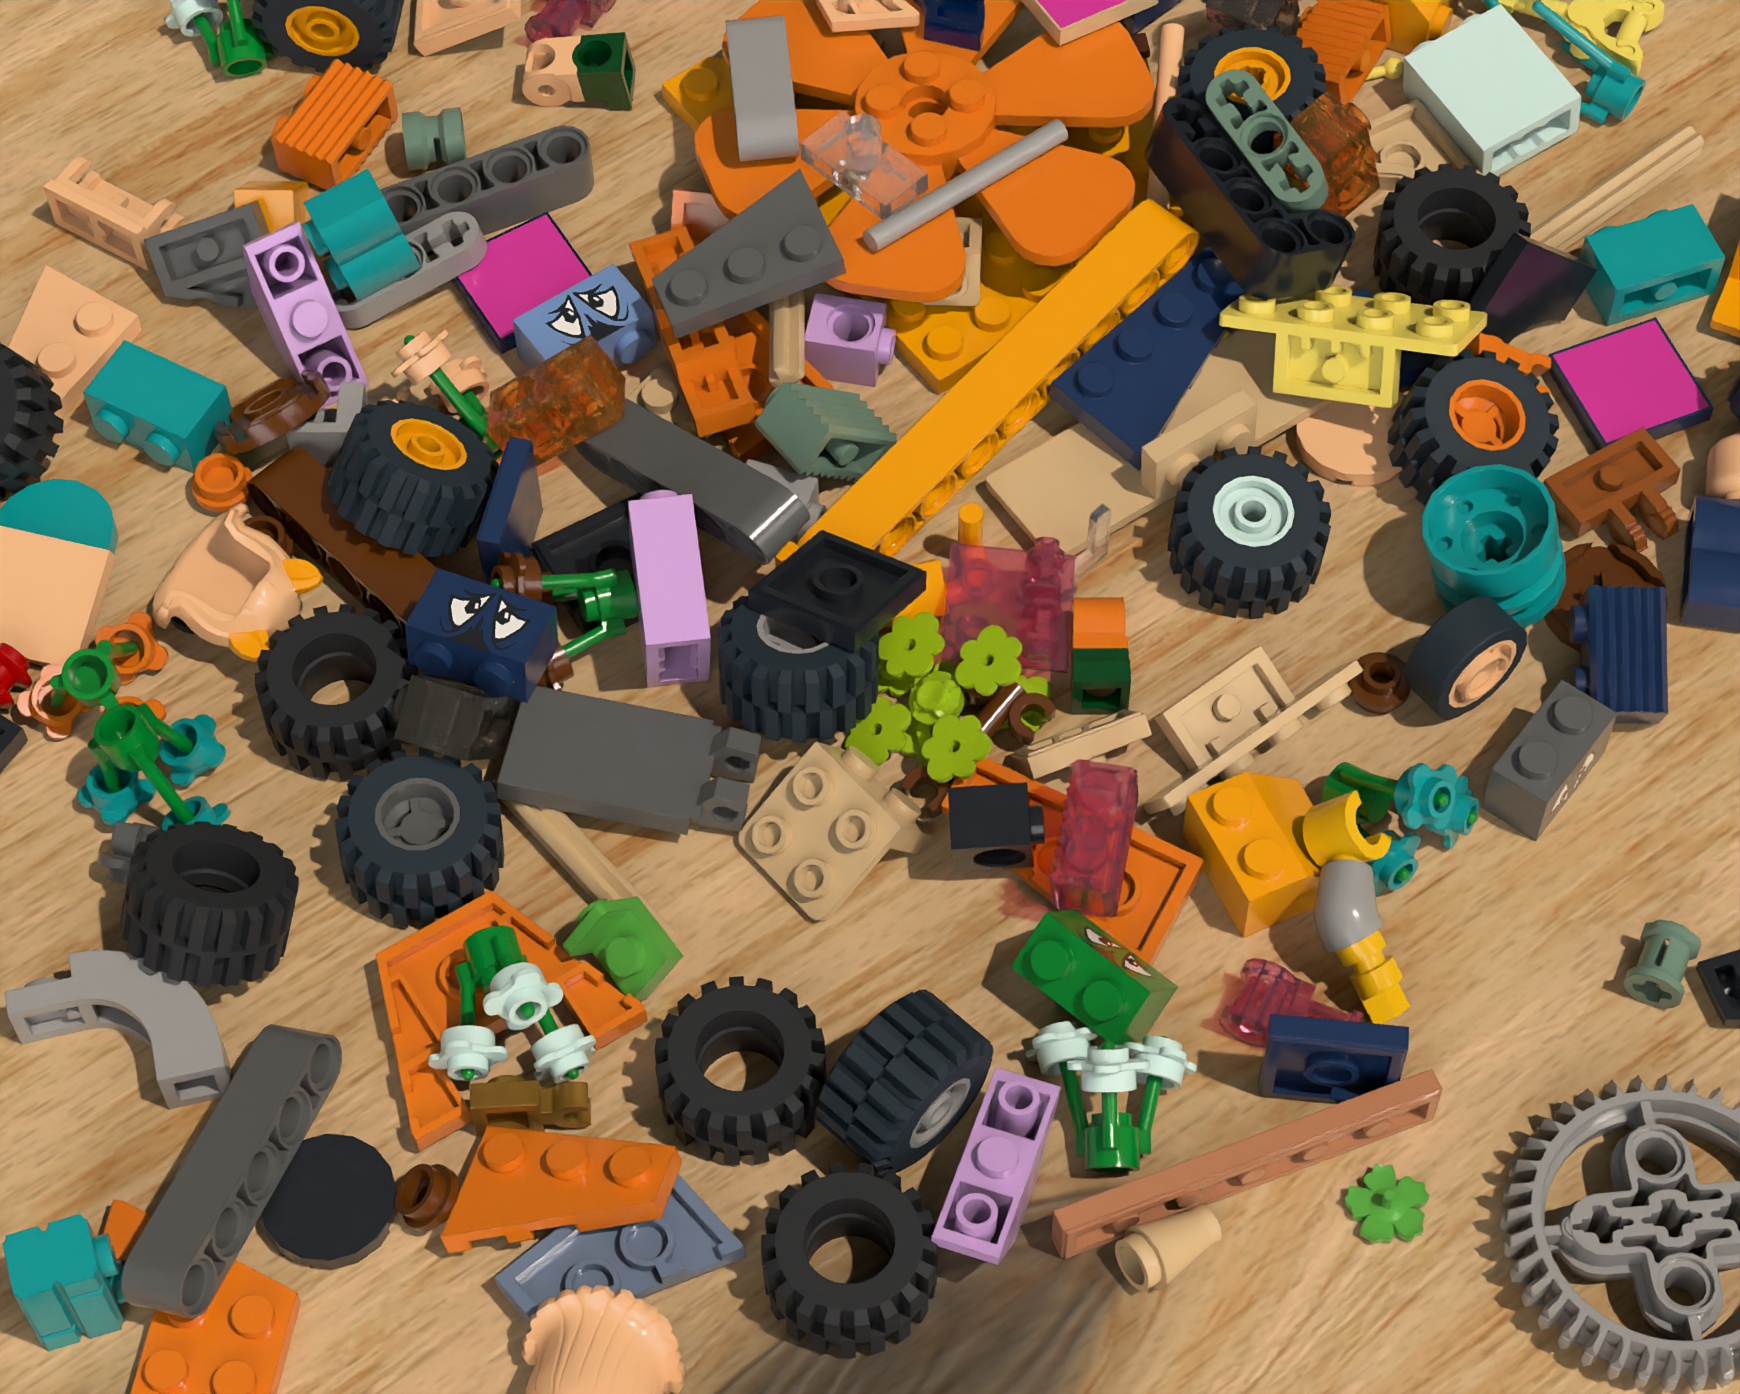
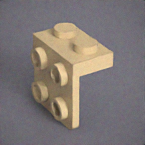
[738,741,933,921]

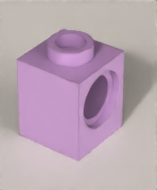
[805,293,896,387]

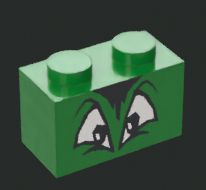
[1011,909,1178,1045]

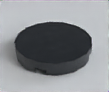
[261,1134,397,1270]

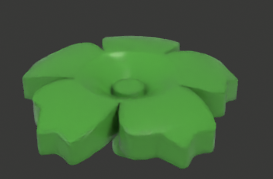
[1344,1164,1429,1244]

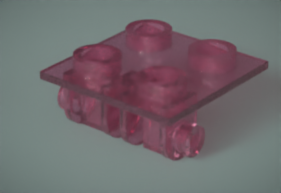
[941,537,1076,673]

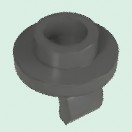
[97,821,160,883]

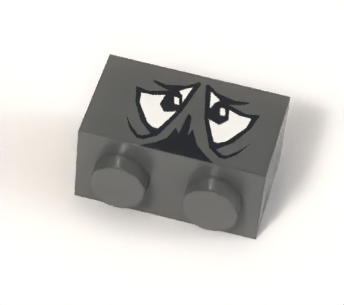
[1481,680,1617,841]

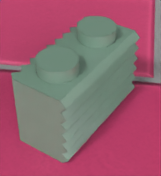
[755,382,897,482]

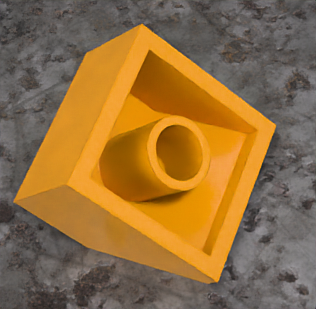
[1182,771,1322,938]

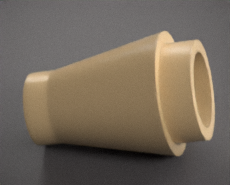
[1115,1204,1222,1291]

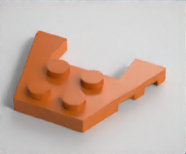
[375,891,648,1151]
[55,1199,301,1394]

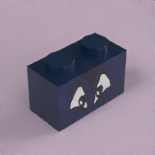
[405,568,558,703]

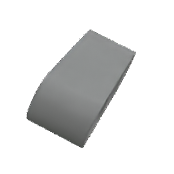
[725,15,799,162]

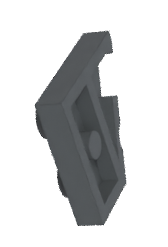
[144,200,270,308]

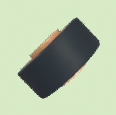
[1404,596,1527,719]

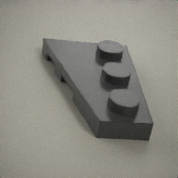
[652,169,846,339]

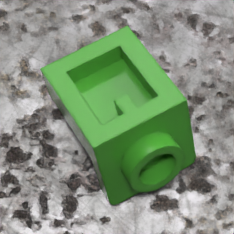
[562,896,683,1001]

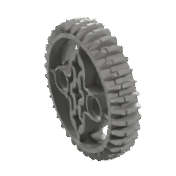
[1500,1075,1740,1393]

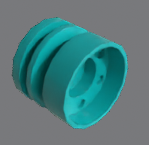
[1422,464,1566,628]

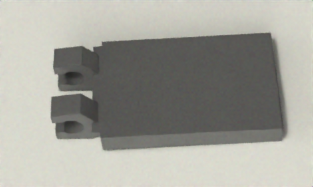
[496,686,762,835]

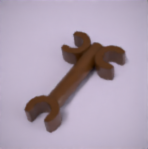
[901,682,1056,819]

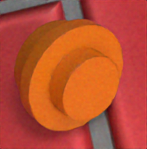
[191,453,253,512]

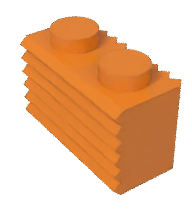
[1296,0,1392,119]
[271,58,398,190]

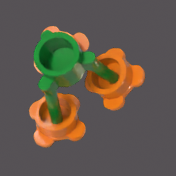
[17,612,168,748]

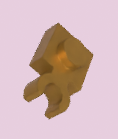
[470,1075,591,1137]

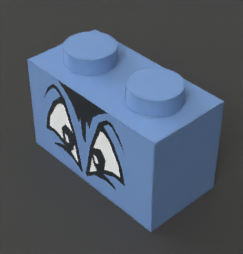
[512,264,657,403]

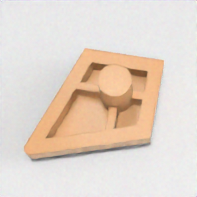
[814,0,920,32]

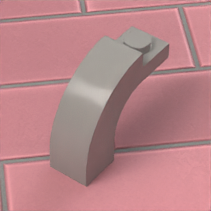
[4,950,233,1110]

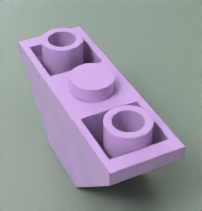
[242,221,370,410]
[931,1067,1061,1265]

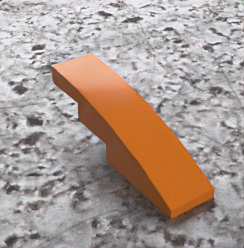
[629,226,757,438]

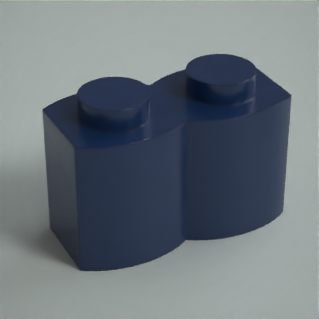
[1680,495,1740,631]

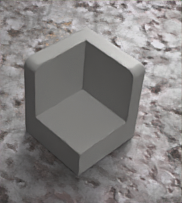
[286,382,369,467]

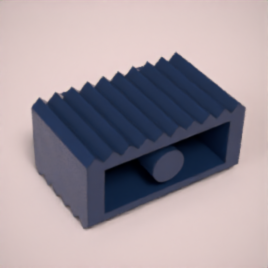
[1569,585,1668,724]

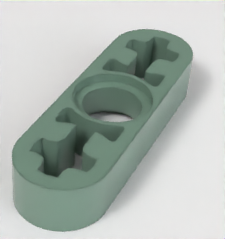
[1206,69,1329,214]

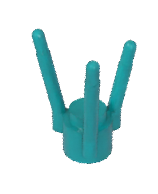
[1532,1,1646,125]

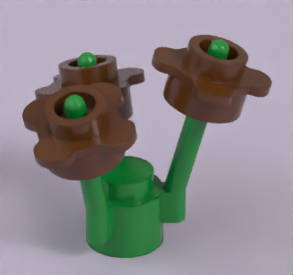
[490,552,638,691]

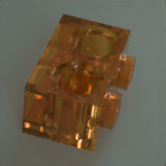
[1273,91,1380,217]
[487,334,626,467]

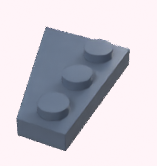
[494,1174,746,1325]

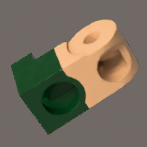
[522,32,636,111]

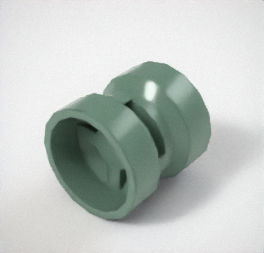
[402,107,467,171]

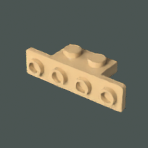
[1142,646,1363,816]

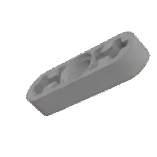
[326,211,487,329]

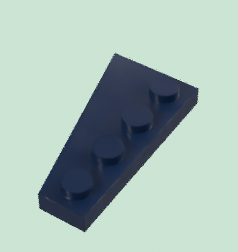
[1048,246,1248,471]

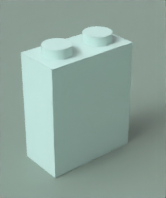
[1403,4,1581,176]

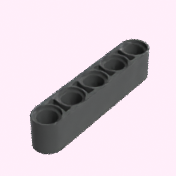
[323,125,594,272]
[570,392,811,565]
[121,1024,342,1318]

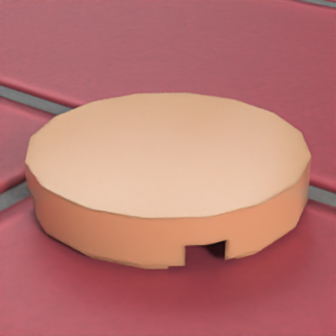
[1295,392,1405,487]

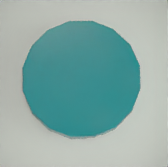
[0,479,118,554]

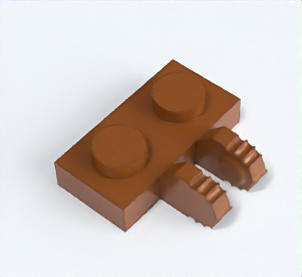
[1543,427,1681,553]

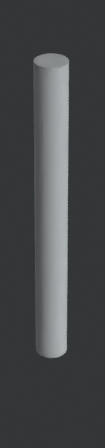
[863,119,1068,252]

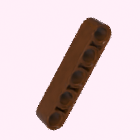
[246,445,437,638]

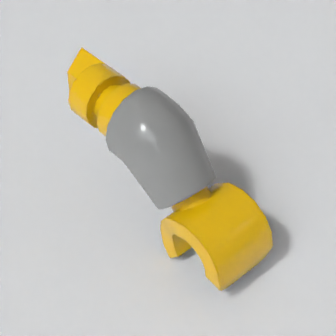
[1302,790,1410,1024]

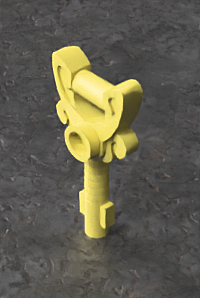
[1479,0,1665,76]

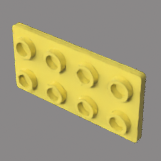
[1219,285,1487,408]

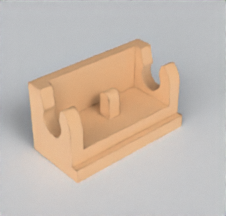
[43,156,186,271]

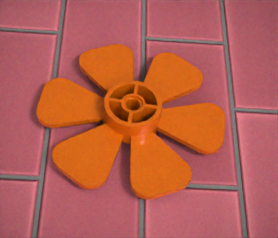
[694,0,1155,302]

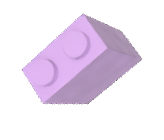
[628,490,711,687]

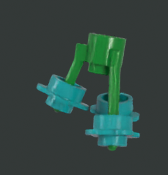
[78,703,231,831]
[1322,762,1479,896]

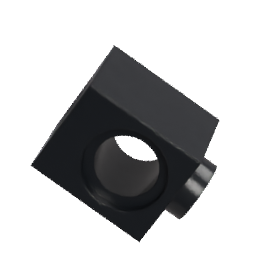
[948,782,1045,872]

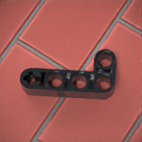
[1144,98,1355,300]

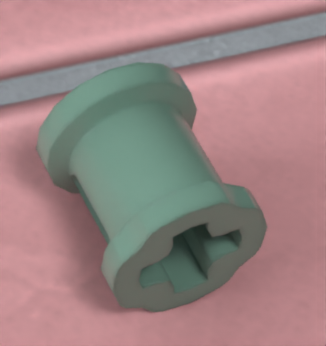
[1623,919,1702,1009]

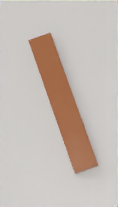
[1051,1069,1443,1259]

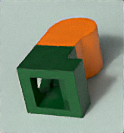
[1071,597,1131,715]

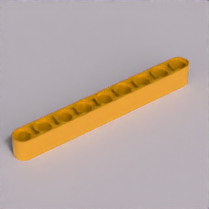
[797,199,1200,558]

